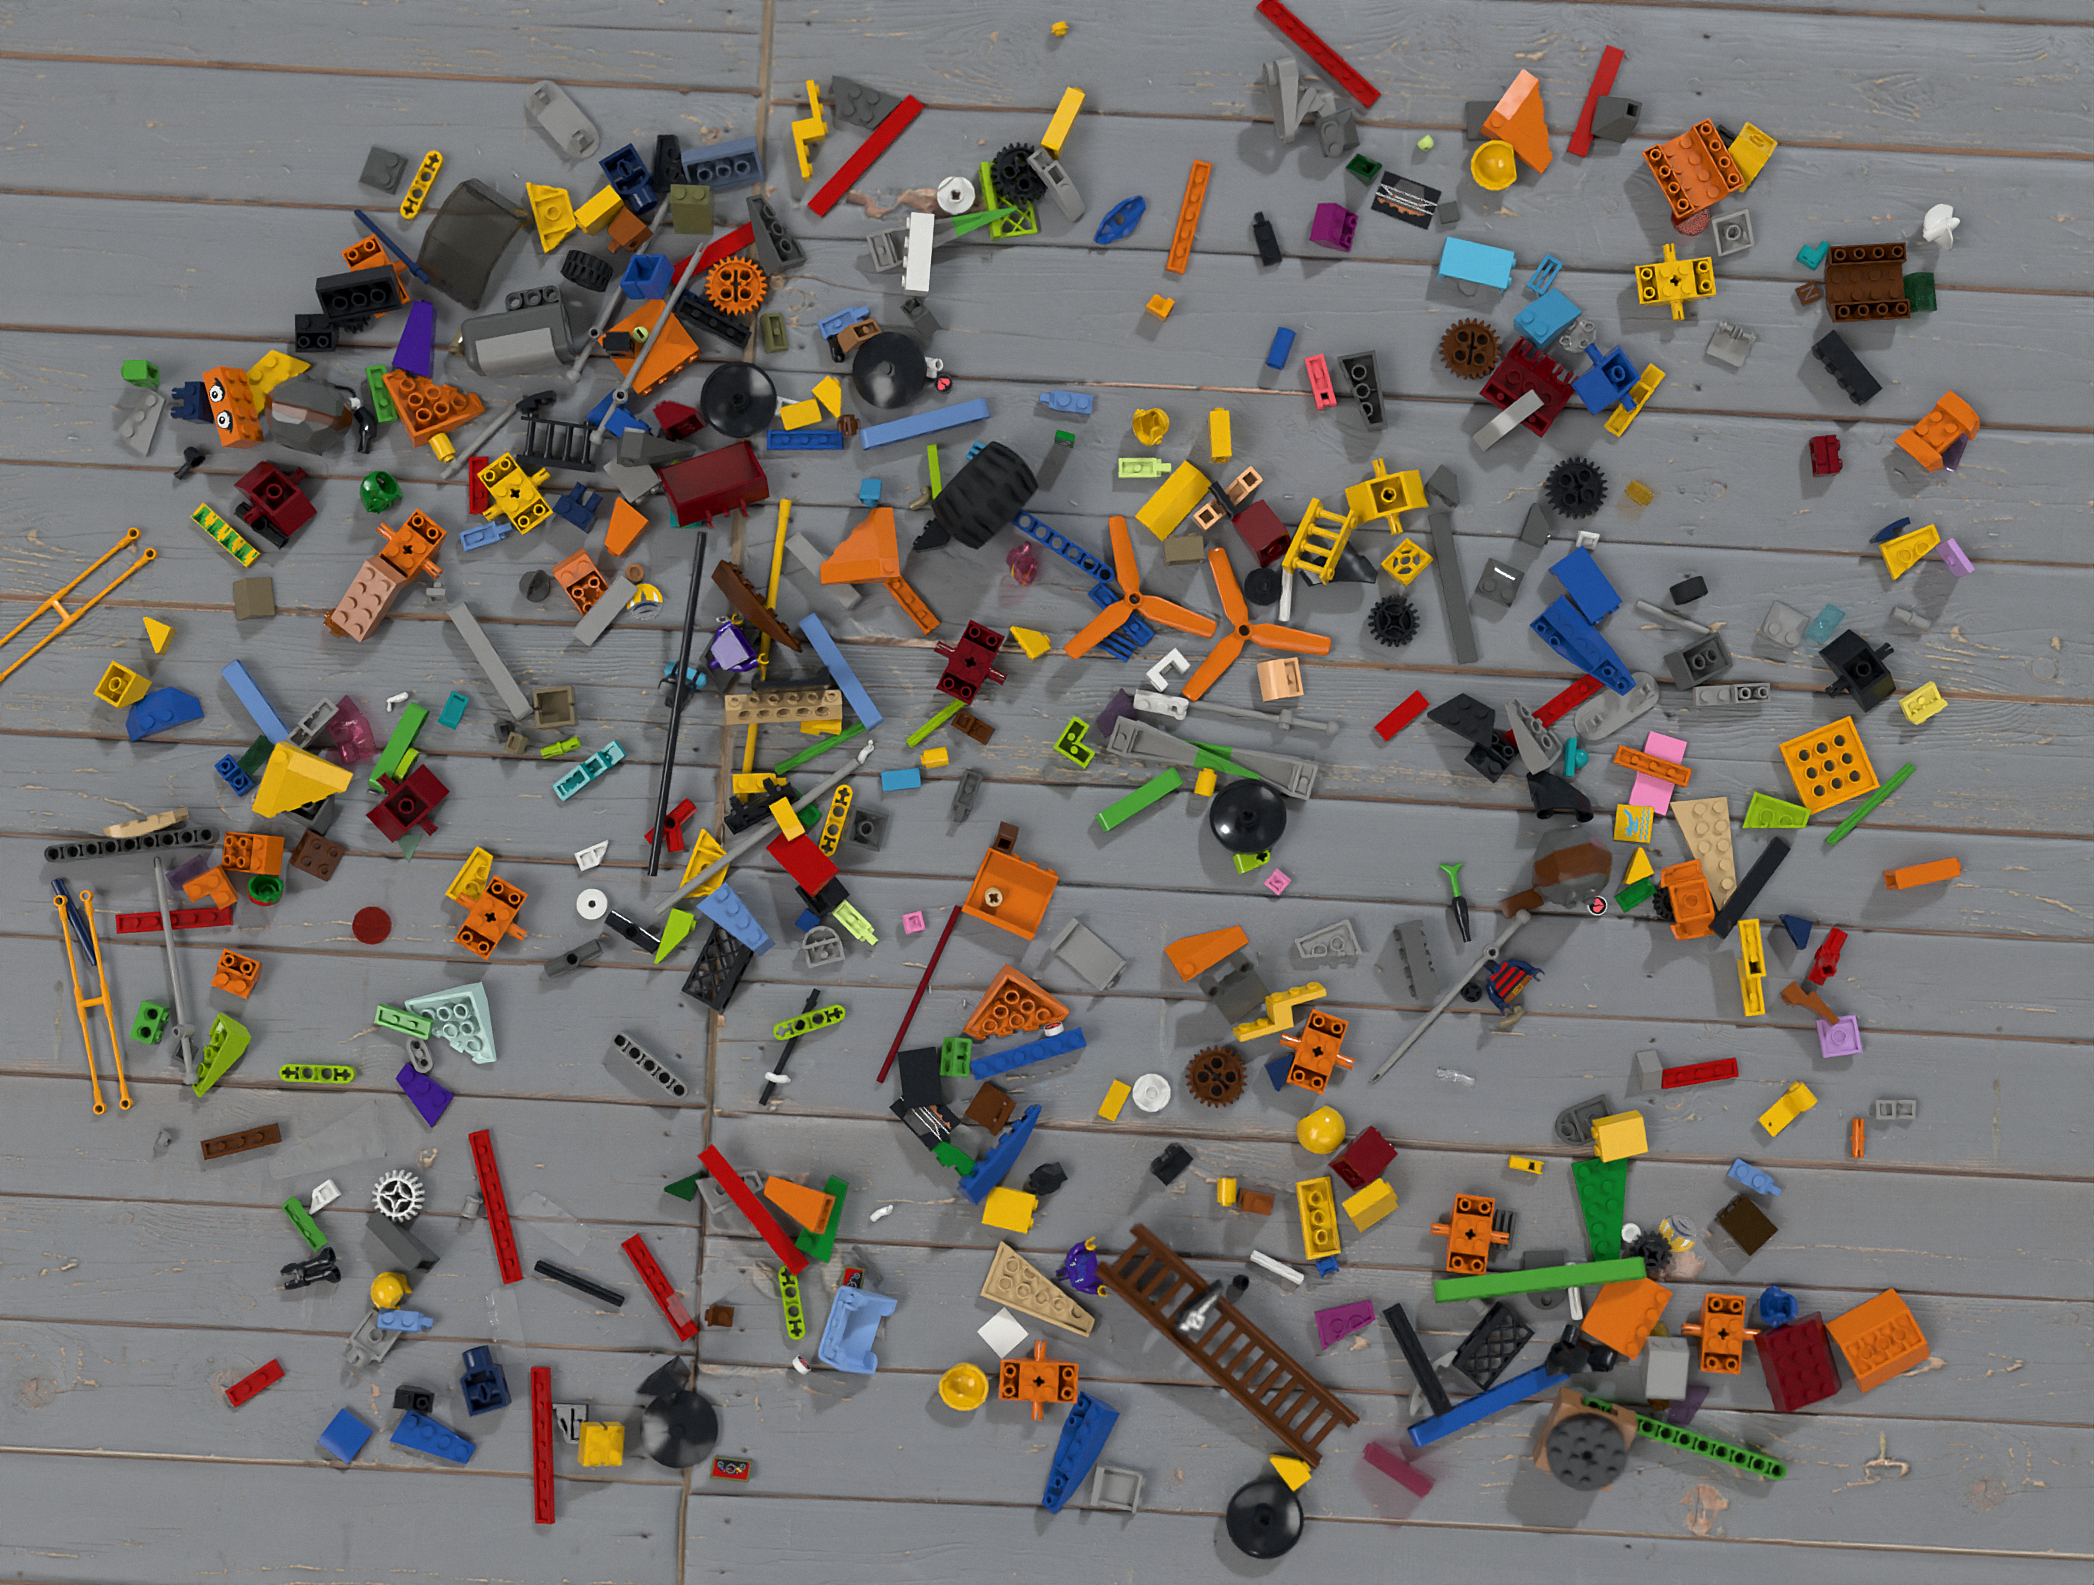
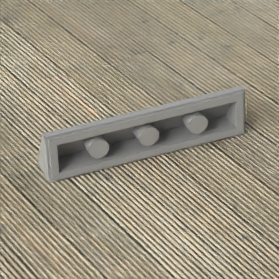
[571,574,638,646]

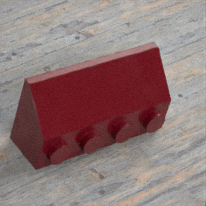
[652,400,708,440]

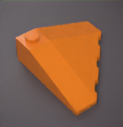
[1479,69,1553,174]
[381,369,485,448]
[820,507,900,585]
[963,963,1070,1040]

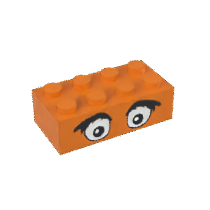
[202,366,265,449]

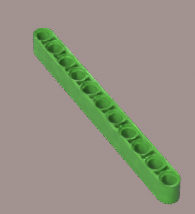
[1433,1257,1647,1303]
[1581,1397,1787,1480]

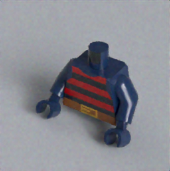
[1484,959,1545,1016]

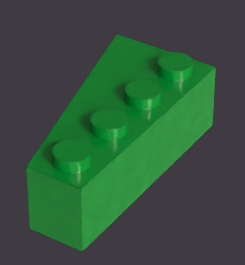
[794,1174,849,1264]

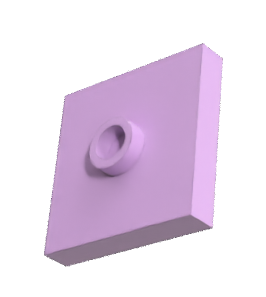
[1935,538,1975,578]
[1816,1014,1863,1058]

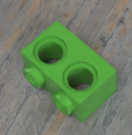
[121,360,159,387]
[129,1000,170,1045]
[940,1036,972,1078]

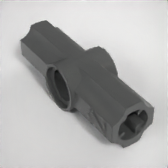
[543,939,603,979]

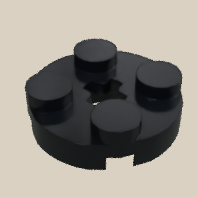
[1244,568,1282,606]

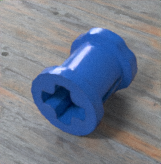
[1315,1255,1339,1278]

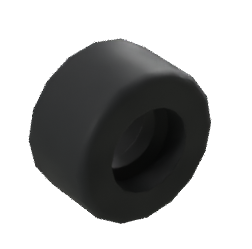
[1670,576,1708,605]

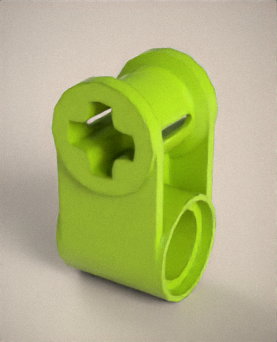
[1232,850,1270,874]

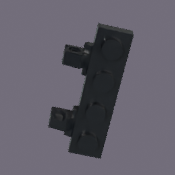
[724,777,800,835]

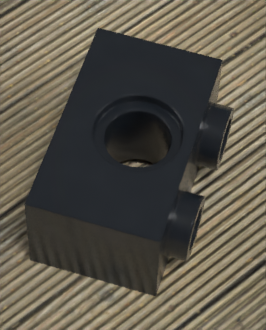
[602,332,635,359]

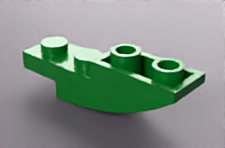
[926,1140,976,1177]

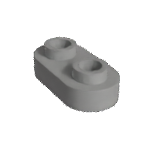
[406,1036,434,1073]

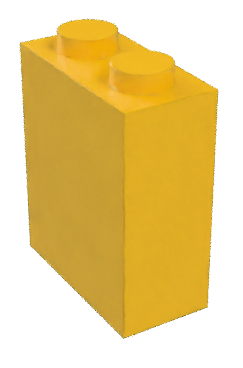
[574,184,627,237]
[1208,408,1232,464]
[1591,1110,1648,1162]
[1342,1178,1399,1233]
[982,1184,1039,1234]

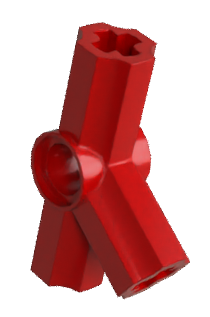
[644,797,698,853]
[1806,927,1848,986]

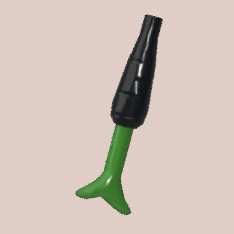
[1439,863,1471,943]

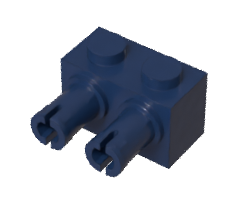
[170,381,214,424]
[552,482,604,534]

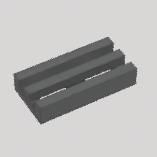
[1491,1209,1517,1251]

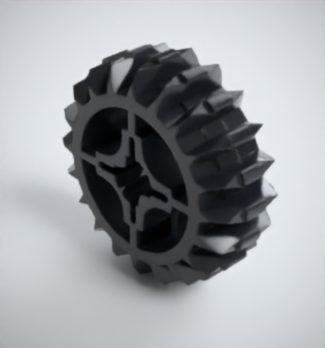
[1368,596,1420,647]

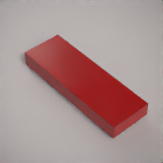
[469,457,490,515]
[1373,690,1430,742]
[225,1358,286,1407]

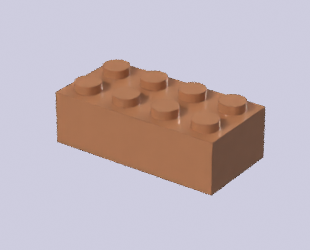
[330,555,407,642]

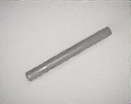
[1635,600,1709,636]

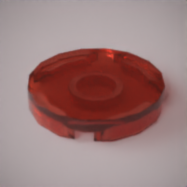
[1671,207,1710,236]
[352,906,392,945]

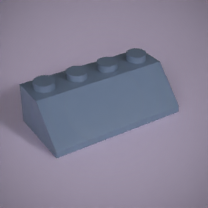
[681,136,765,192]

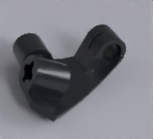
[1299,540,1378,587]
[1526,770,1594,823]
[1545,1325,1619,1376]

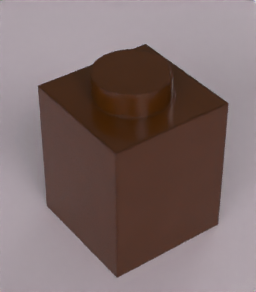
[992,821,1019,854]

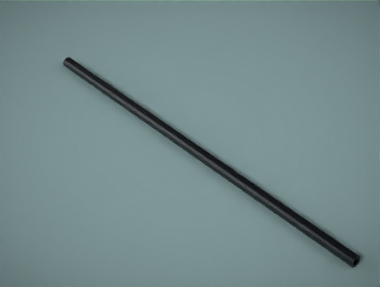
[647,531,708,877]

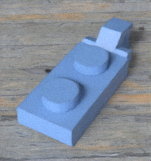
[817,305,871,341]
[1039,390,1093,415]
[459,521,515,552]
[1727,1158,1782,1196]
[376,1308,433,1333]

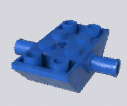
[1571,342,1641,416]

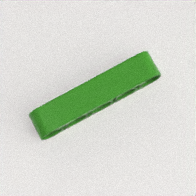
[368,702,430,794]
[1095,767,1184,832]

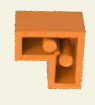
[182,864,239,910]

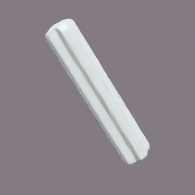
[1279,568,1293,622]
[1250,1250,1304,1284]
[1565,1262,1583,1320]

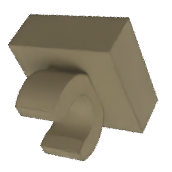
[504,732,530,756]

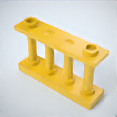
[1281,498,1358,586]

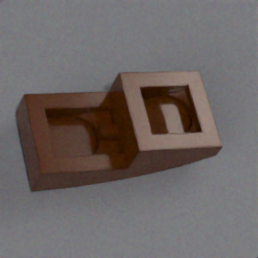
[951,708,995,746]
[1499,888,1544,919]

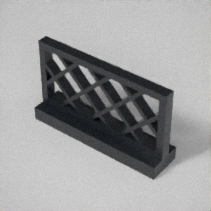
[681,923,755,1012]
[1451,1301,1535,1391]

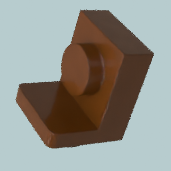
[705,1304,735,1327]

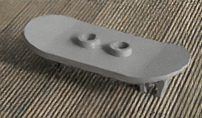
[525,80,599,158]
[1575,672,1660,740]

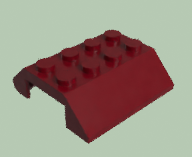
[1479,336,1579,438]

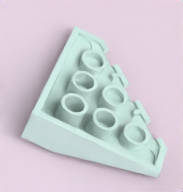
[404,982,497,1064]

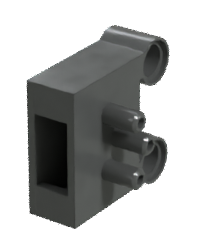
[1199,952,1271,1025]

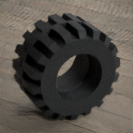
[561,250,614,292]

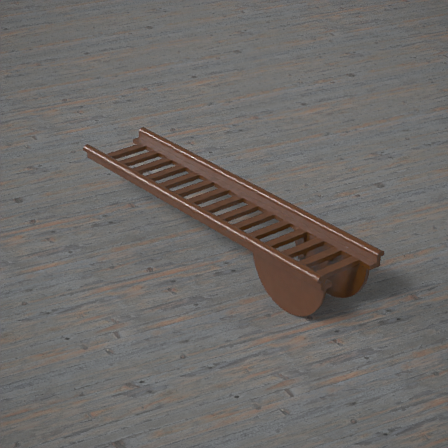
[1094,1222,1360,1469]

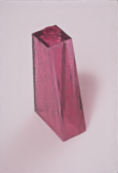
[1363,1441,1437,1499]

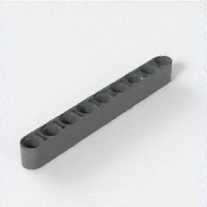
[44,826,220,863]

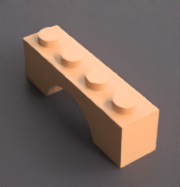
[1192,466,1263,533]

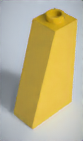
[1041,87,1085,161]

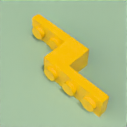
[791,79,829,183]
[1737,918,1766,1017]
[1232,982,1326,1042]

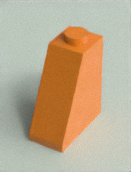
[604,497,651,558]

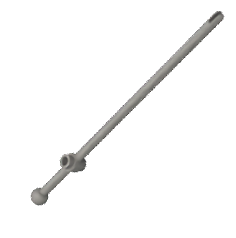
[566,193,670,384]
[589,242,707,445]
[1112,686,1339,736]
[153,856,199,1085]
[1370,909,1531,1083]

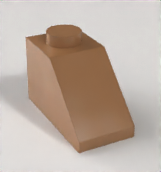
[836,318,882,353]

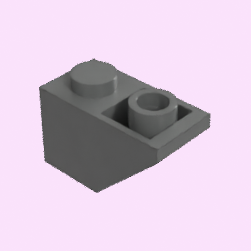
[900,296,941,339]
[1425,464,1460,508]

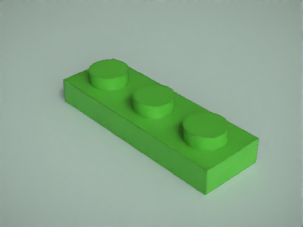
[365,364,398,424]
[374,1003,434,1040]
[281,1196,328,1252]

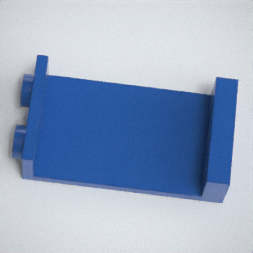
[1548,545,1623,625]

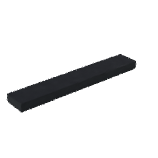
[1708,837,1791,939]
[1382,1303,1454,1419]

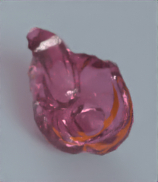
[1006,540,1038,586]

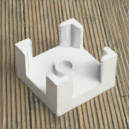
[1145,648,1191,693]

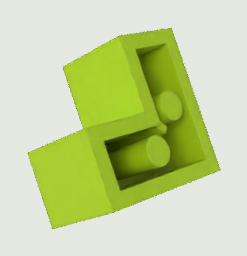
[1053,716,1096,770]

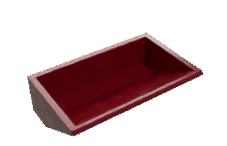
[656,440,770,529]

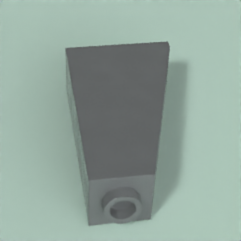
[365,1210,440,1273]

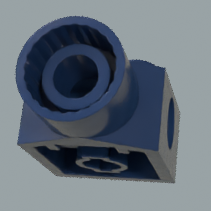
[599,143,659,215]
[459,1345,512,1417]

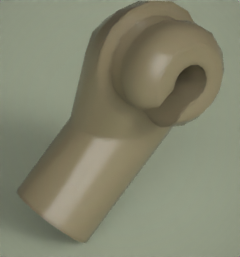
[909,486,933,511]
[1499,1004,1524,1029]

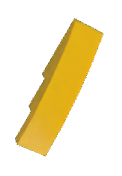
[1603,363,1666,437]

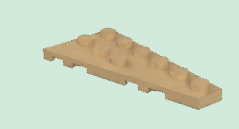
[1669,797,1737,912]
[980,1240,1095,1337]

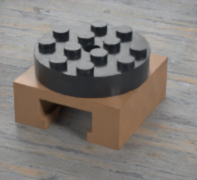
[1533,1386,1638,1492]

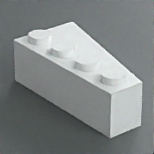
[901,212,935,297]

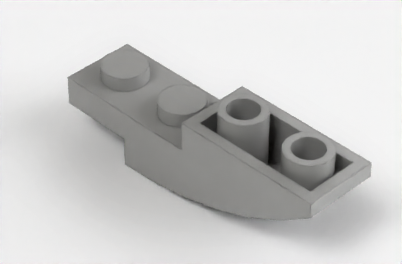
[1026,147,1086,222]
[1692,683,1771,707]

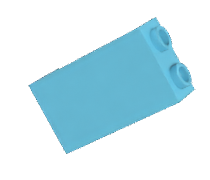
[1436,236,1516,293]

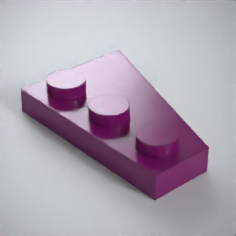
[1314,1299,1375,1350]

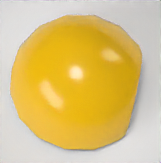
[1471,140,1517,190]
[1296,1105,1346,1155]
[939,1362,988,1411]

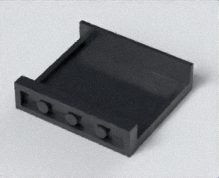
[751,666,830,694]

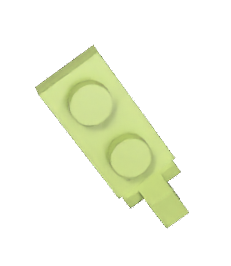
[1118,458,1171,478]
[831,899,879,946]

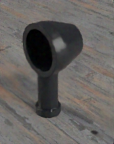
[174,446,206,480]

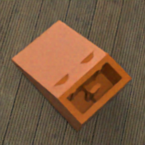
[552,547,610,617]
[222,831,285,875]

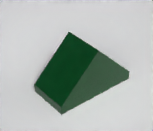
[1345,153,1382,187]
[664,1171,703,1202]

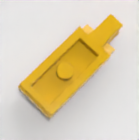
[732,773,786,794]

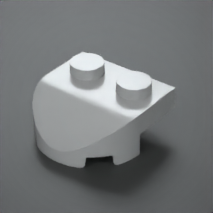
[802,926,846,969]

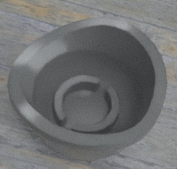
[519,569,550,603]

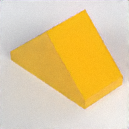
[143,617,177,655]
[1622,847,1654,884]

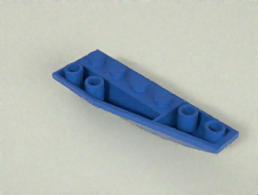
[1529,594,1636,696]
[956,1104,1042,1205]
[1041,1391,1120,1514]

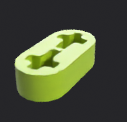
[393,747,420,783]

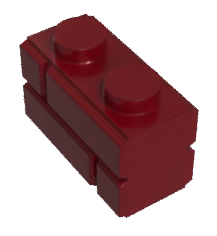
[1809,435,1843,477]

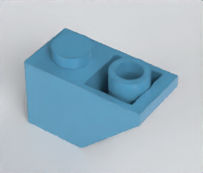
[860,479,883,508]

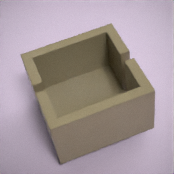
[1162,533,1205,566]
[532,686,579,730]

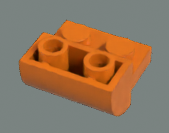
[210,948,262,999]

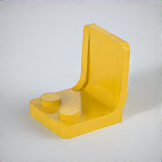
[1728,122,1778,192]

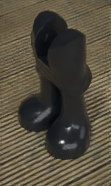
[280,1247,341,1290]

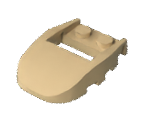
[102,807,189,838]

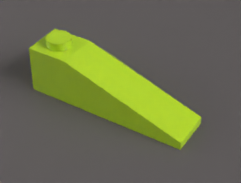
[192,1012,251,1097]

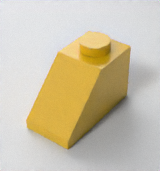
[811,375,843,421]
[1268,1454,1312,1491]

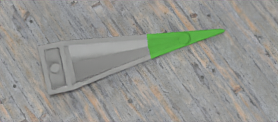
[866,207,1018,272]
[1107,716,1260,780]
[1183,740,1319,800]

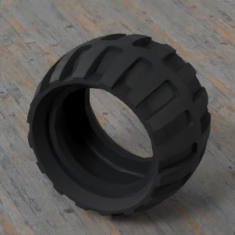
[931,441,1039,550]

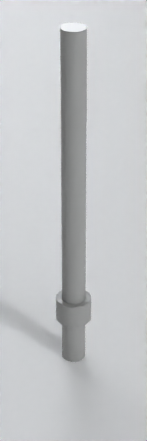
[440,395,525,480]

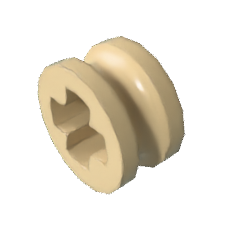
[984,887,1003,907]

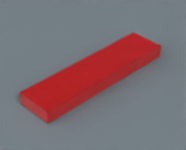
[1661,1057,1739,1089]

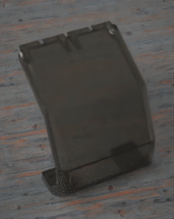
[416,178,534,313]

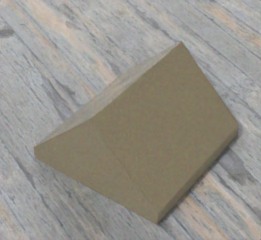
[233,577,276,620]

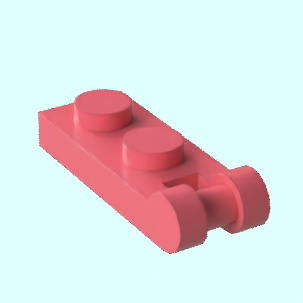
[1304,354,1336,411]

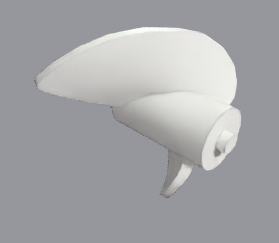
[1923,204,1960,250]

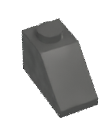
[1519,502,1551,548]

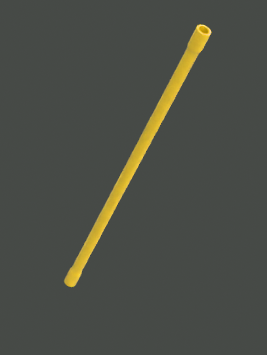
[737,499,792,803]

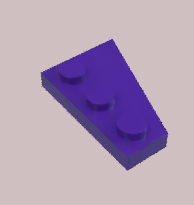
[395,1062,455,1127]

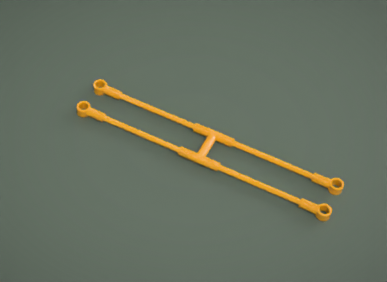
[0,528,158,683]
[53,890,133,1115]

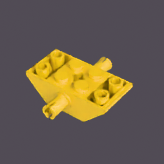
[1634,243,1716,322]
[477,452,554,536]
[1344,458,1428,535]

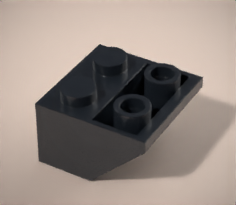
[295,314,339,353]
[795,876,850,919]

